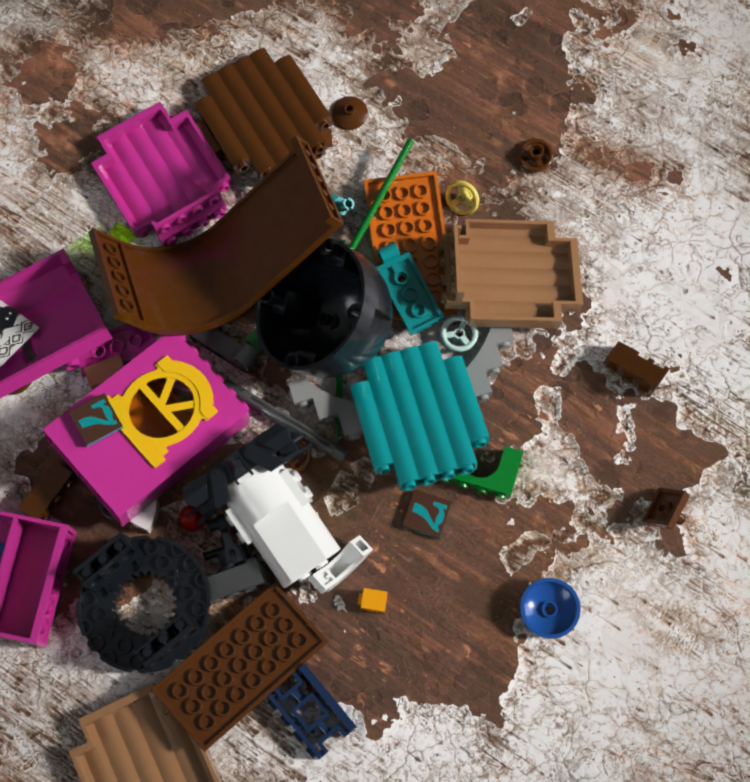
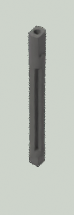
[223,379,349,462]

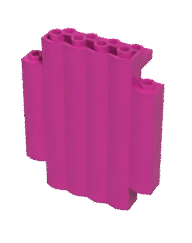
[91,102,232,246]

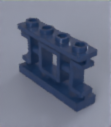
[267,663,357,760]

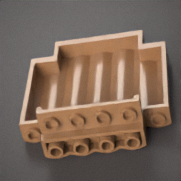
[438,219,583,328]
[68,683,221,782]

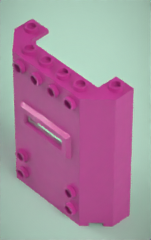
[0,248,113,398]

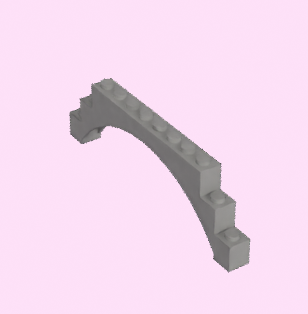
[288,327,515,441]

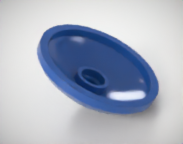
[520,578,581,639]

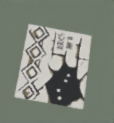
[0,300,39,367]

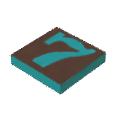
[69,393,123,447]
[402,489,452,539]

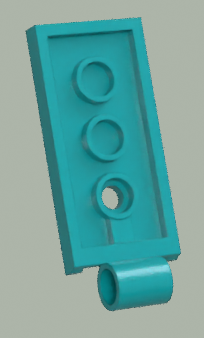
[376,242,445,336]

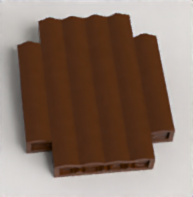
[194,48,333,182]

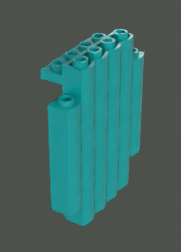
[350,341,489,491]

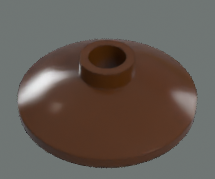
[332,96,368,130]

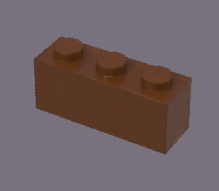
[18,460,77,520]

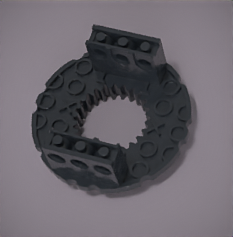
[72,532,213,674]

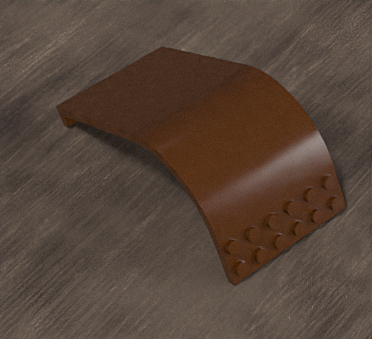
[88,136,344,335]

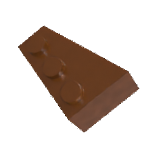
[603,341,670,397]

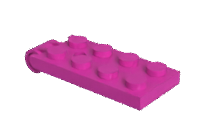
[64,324,156,377]

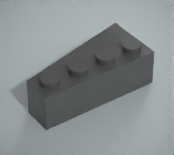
[208,558,275,605]

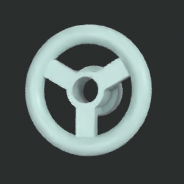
[440,315,478,352]

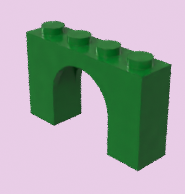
[439,446,524,500]

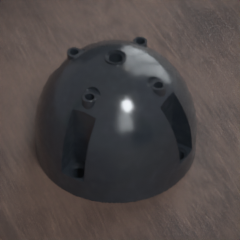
[256,238,394,378]

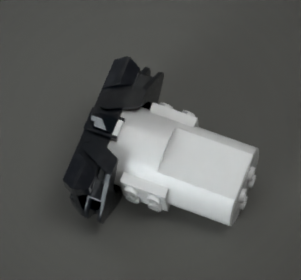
[183,423,341,588]

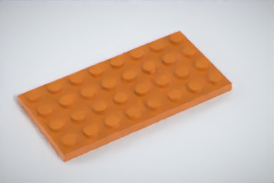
[364,171,457,321]

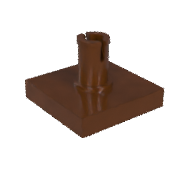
[642,487,690,529]

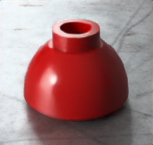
[179,505,205,532]

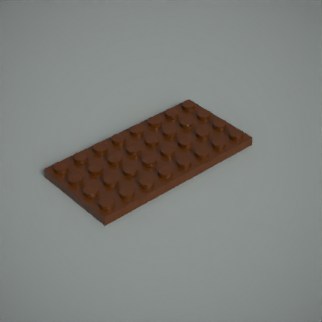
[151,582,328,752]

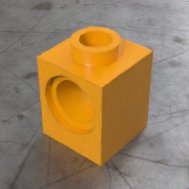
[358,588,388,614]

